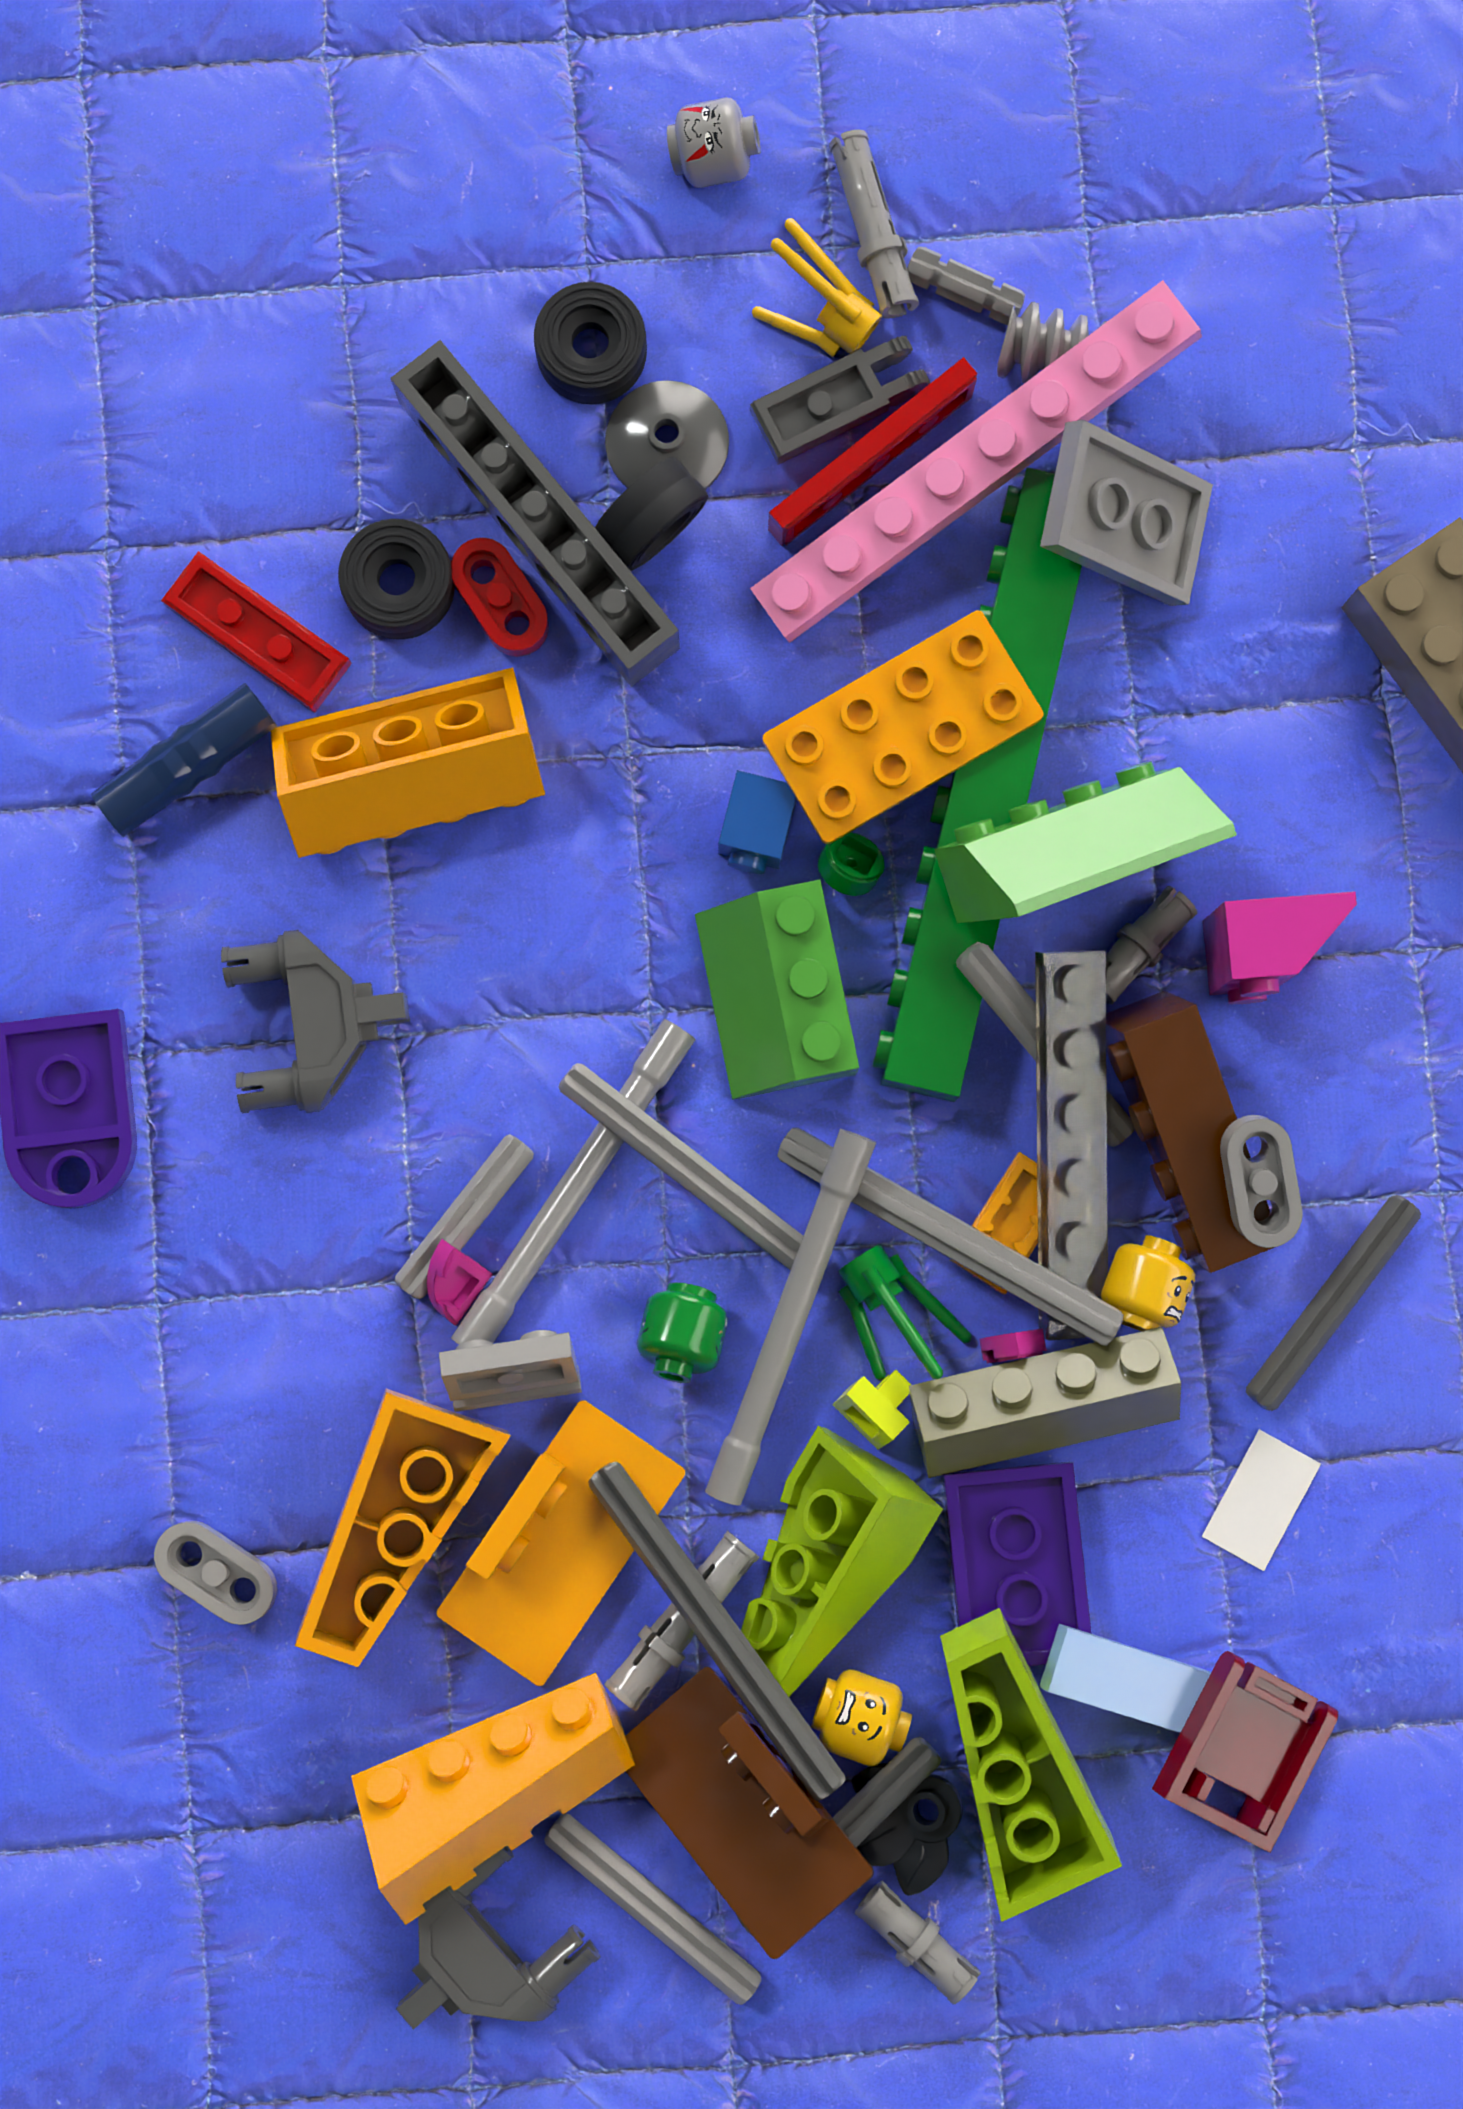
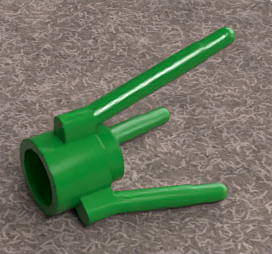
[838,1244,972,1380]

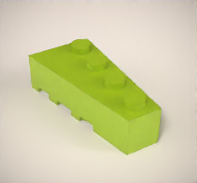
[940,1608,1122,1922]

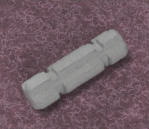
[907,247,1025,325]

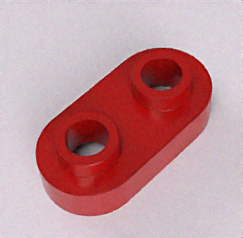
[451,538,549,657]

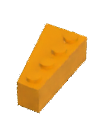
[295,1388,511,1667]
[351,1673,635,1925]

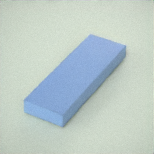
[1039,1624,1211,1733]

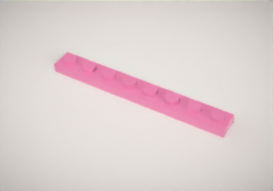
[750,280,1202,643]

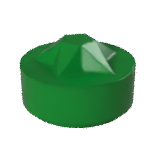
[818,832,885,896]

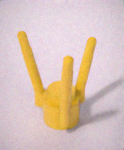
[752,218,882,357]

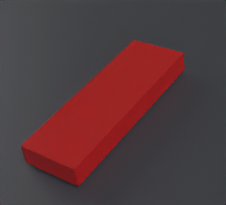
[161,551,352,713]

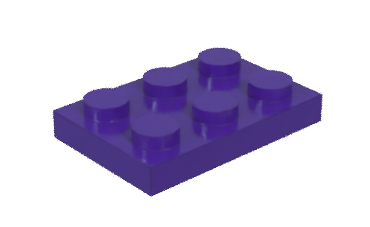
[942,1462,1092,1666]

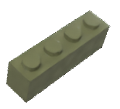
[909,1327,1181,1478]

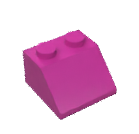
[1203,891,1357,1004]

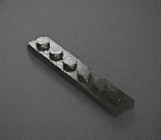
[1035,949,1108,1341]

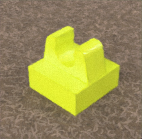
[832,1370,911,1450]

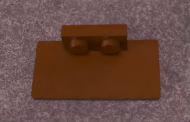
[625,1667,874,1959]

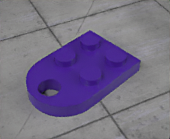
[0,1009,137,1208]

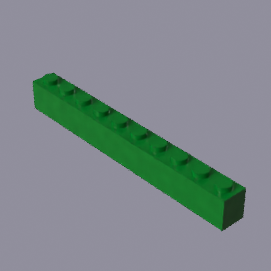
[872,467,1082,1102]

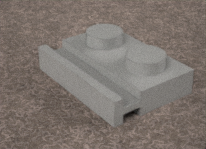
[439,1330,582,1412]

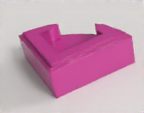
[427,1239,493,1326]
[979,1328,1047,1364]

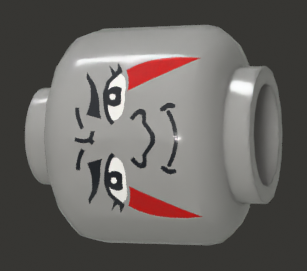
[667,97,761,188]

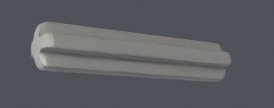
[395,1134,534,1299]

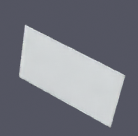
[1202,1429,1321,1571]

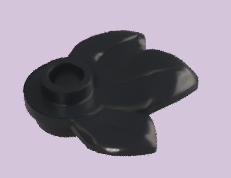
[851,1763,963,1896]

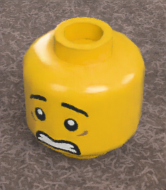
[1101,1235,1196,1331]
[811,1669,912,1766]

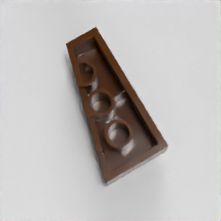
[1094,991,1278,1273]

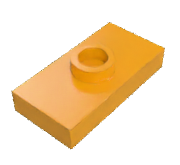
[949,1152,1074,1295]

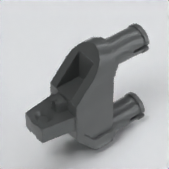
[221,929,410,1114]
[396,1845,601,2030]

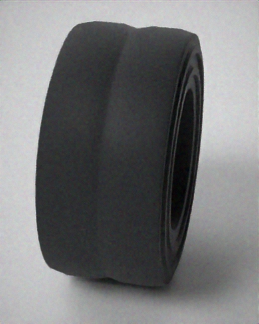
[534,282,647,404]
[595,457,708,571]
[338,519,455,639]

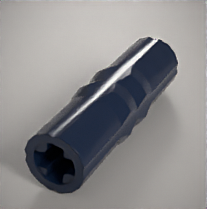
[91,683,277,837]

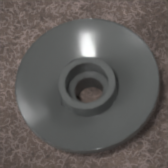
[605,380,729,490]

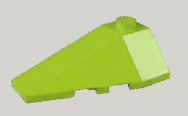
[741,1426,943,1697]

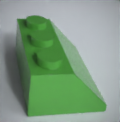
[695,879,860,1100]

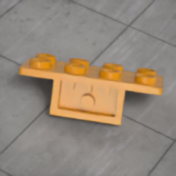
[762,610,1044,844]
[437,1400,685,1686]

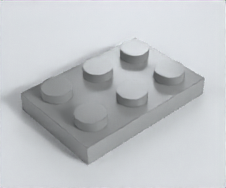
[1040,420,1213,606]

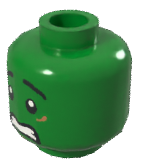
[637,1282,728,1383]

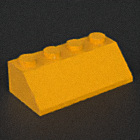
[271,667,545,858]

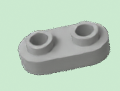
[1220,1115,1303,1248]
[154,1521,277,1625]

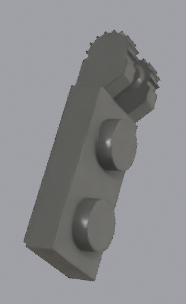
[750,335,930,465]

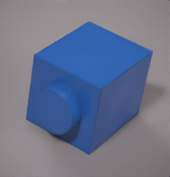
[718,770,797,874]

